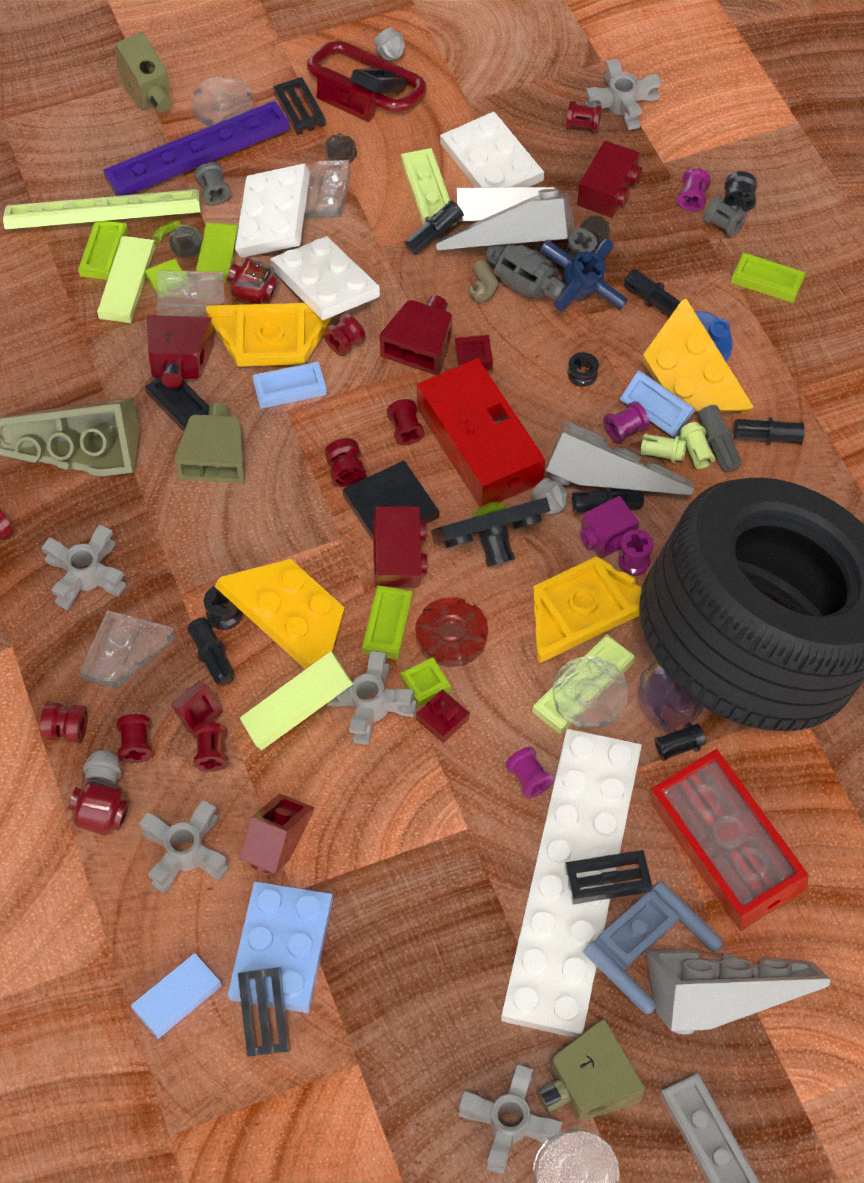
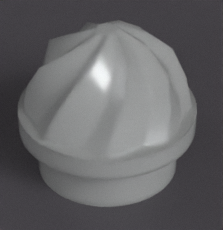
[374,27,405,60]
[531,478,568,514]
[83,750,122,785]

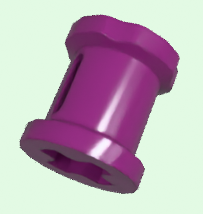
[677,168,711,212]
[603,401,650,443]
[618,529,654,576]
[505,746,555,798]

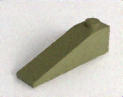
[0,397,140,477]

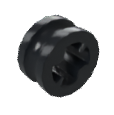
[567,352,599,387]

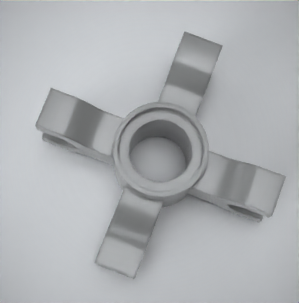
[585,58,661,130]
[41,525,126,610]
[327,651,417,745]
[139,800,229,894]
[459,1064,562,1175]

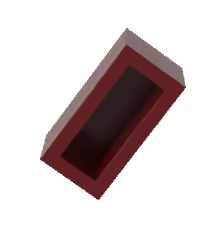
[577,140,642,218]
[372,506,427,588]

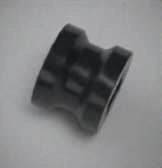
[724,171,757,212]
[203,586,243,630]

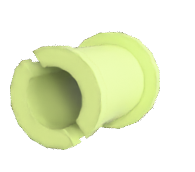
[680,422,716,469]
[641,433,687,464]

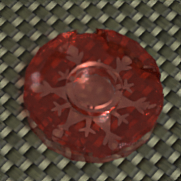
[415,597,488,667]

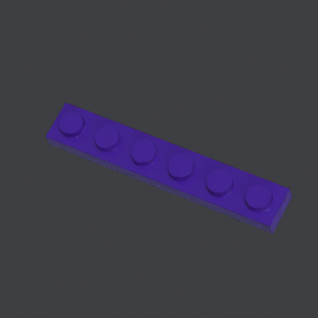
[103,100,290,196]

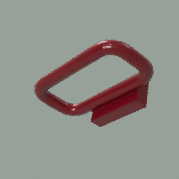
[307,41,427,122]

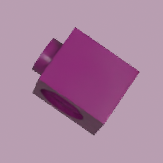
[580,496,639,559]

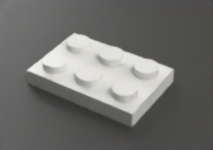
[440,112,544,188]
[235,163,310,258]
[270,236,380,320]

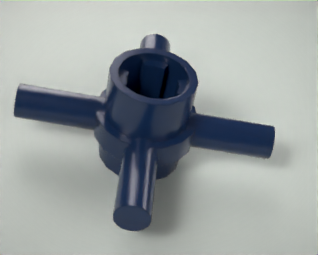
[540,239,628,312]

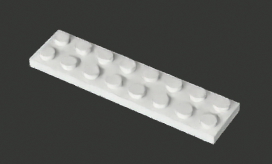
[501,729,642,1038]

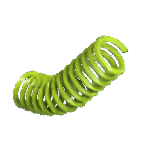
[152,220,181,242]
[472,502,506,517]

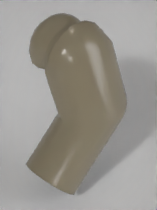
[469,260,499,303]

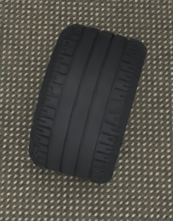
[639,478,864,731]

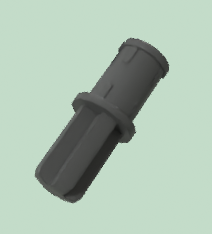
[698,405,742,472]

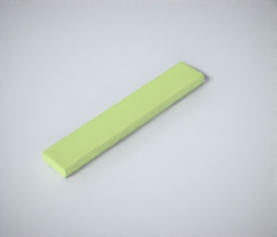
[3,189,200,229]

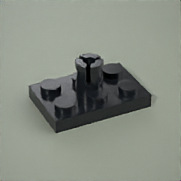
[431,497,550,567]

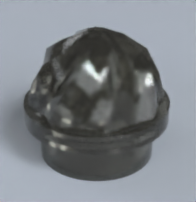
[325,133,357,167]
[580,216,612,248]
[169,225,202,258]

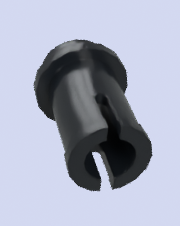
[654,722,706,761]

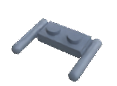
[583,881,723,1014]

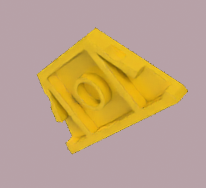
[642,299,754,416]
[206,303,335,367]
[533,556,642,663]
[215,559,345,670]

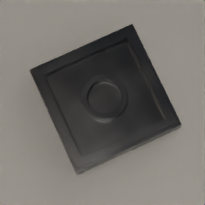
[343,460,439,540]

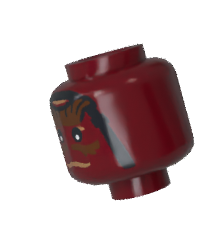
[226,257,278,304]
[68,779,129,836]

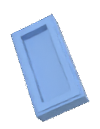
[252,361,327,409]
[620,370,696,437]
[131,953,222,1039]

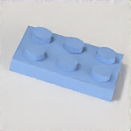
[228,882,333,1013]

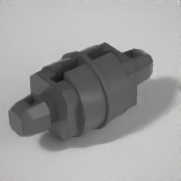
[486,244,567,299]

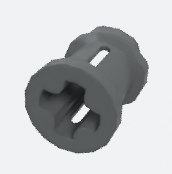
[195,162,231,206]
[703,196,747,238]
[562,228,597,258]

